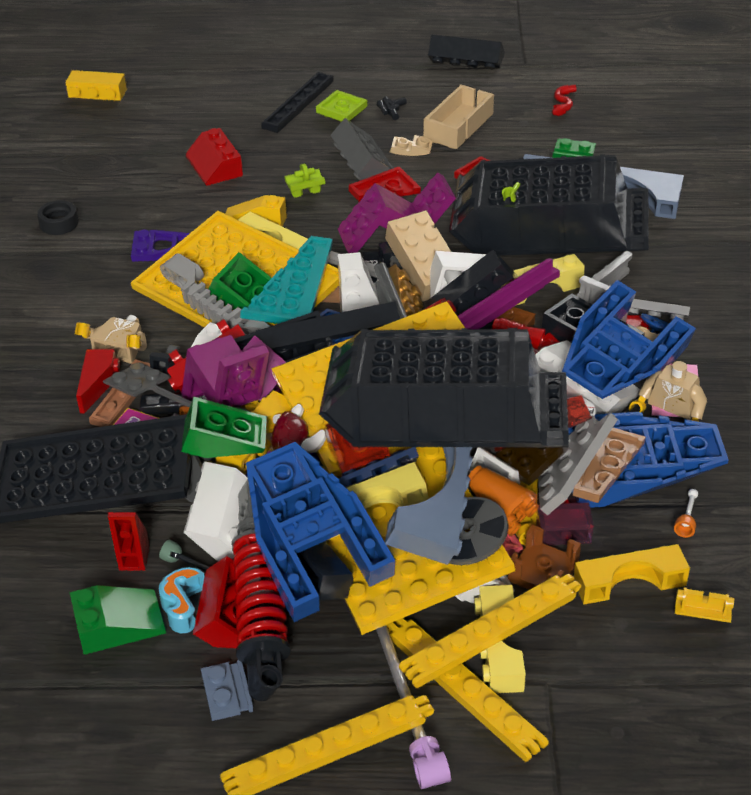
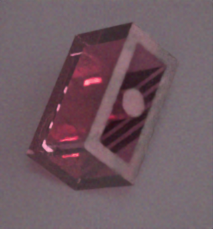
[536,503,594,545]

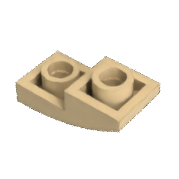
[390,135,433,156]

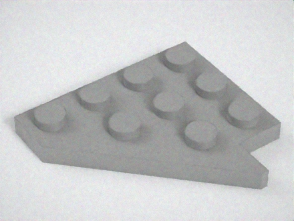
[538,412,618,515]

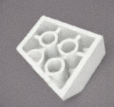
[184,462,248,561]

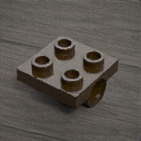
[495,447,563,486]

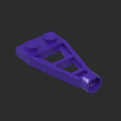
[131,230,190,262]

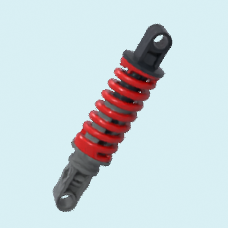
[231,479,291,702]

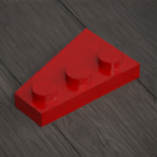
[349,166,421,202]

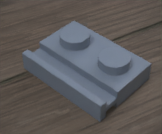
[201,660,253,721]

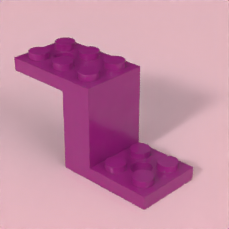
[338,172,456,253]
[182,335,269,408]

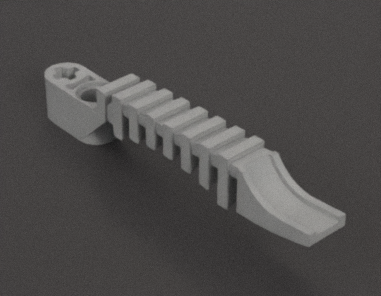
[160,253,270,334]

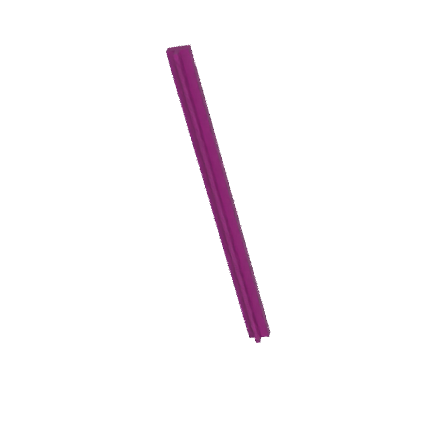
[271,258,560,442]

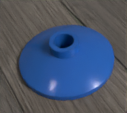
[640,313,669,334]

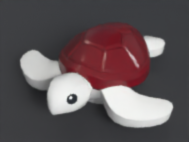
[272,404,327,453]

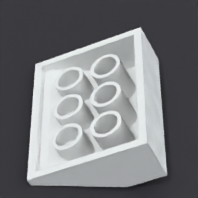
[535,340,641,414]

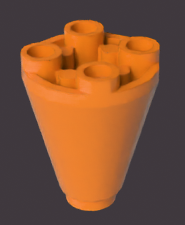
[468,465,539,536]

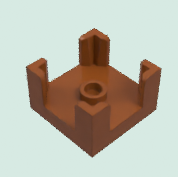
[508,525,581,590]

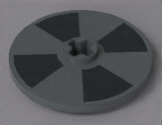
[449,497,508,565]

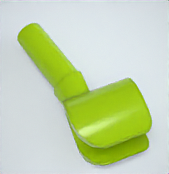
[502,182,520,202]

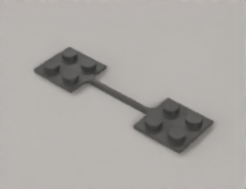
[103,363,250,412]

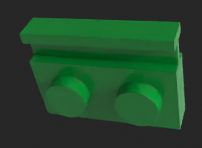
[553,138,596,158]

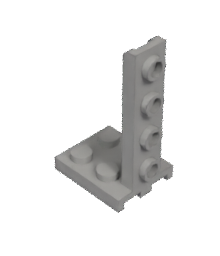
[577,251,632,322]

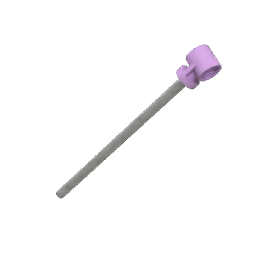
[376,625,451,789]

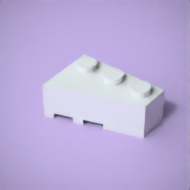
[338,252,380,312]

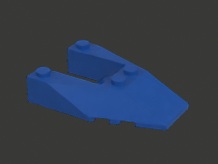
[562,280,696,399]
[568,412,729,508]
[246,442,395,622]

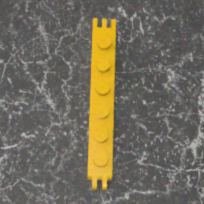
[399,574,581,688]
[386,618,549,762]
[220,695,434,795]

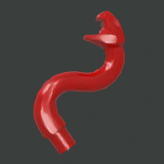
[552,85,577,116]

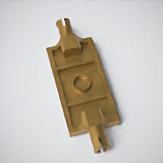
[388,264,424,316]

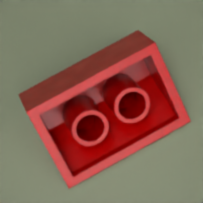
[186,128,243,186]
[193,556,246,648]

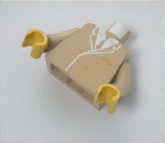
[75,315,147,364]
[629,361,707,422]

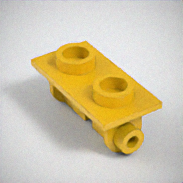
[675,587,734,623]

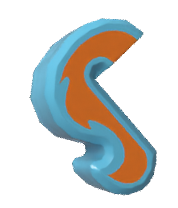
[159,567,204,633]

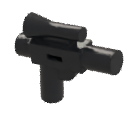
[376,97,407,120]

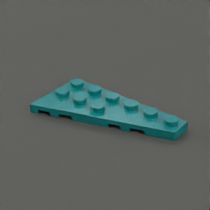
[240,236,333,324]

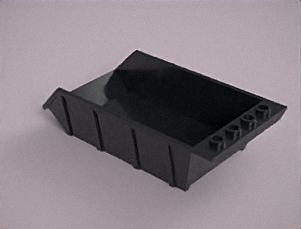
[449,154,649,256]
[319,328,569,447]

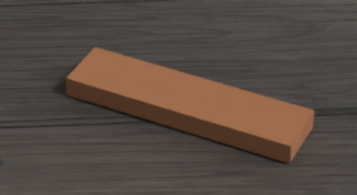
[89,360,150,427]

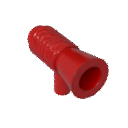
[492,318,546,351]

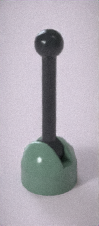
[159,539,210,571]

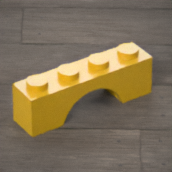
[216,390,292,475]
[574,544,690,605]

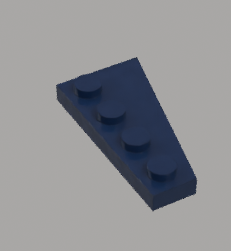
[338,446,419,488]

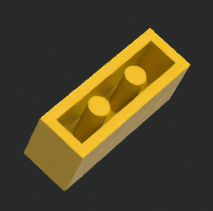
[66,70,127,101]

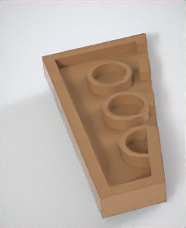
[572,428,646,503]

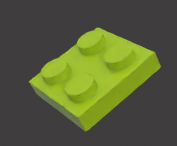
[316,90,367,122]

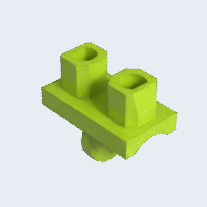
[285,164,325,198]

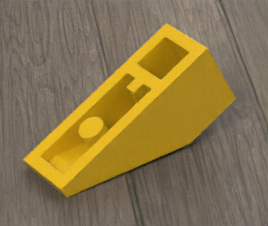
[225,195,287,227]

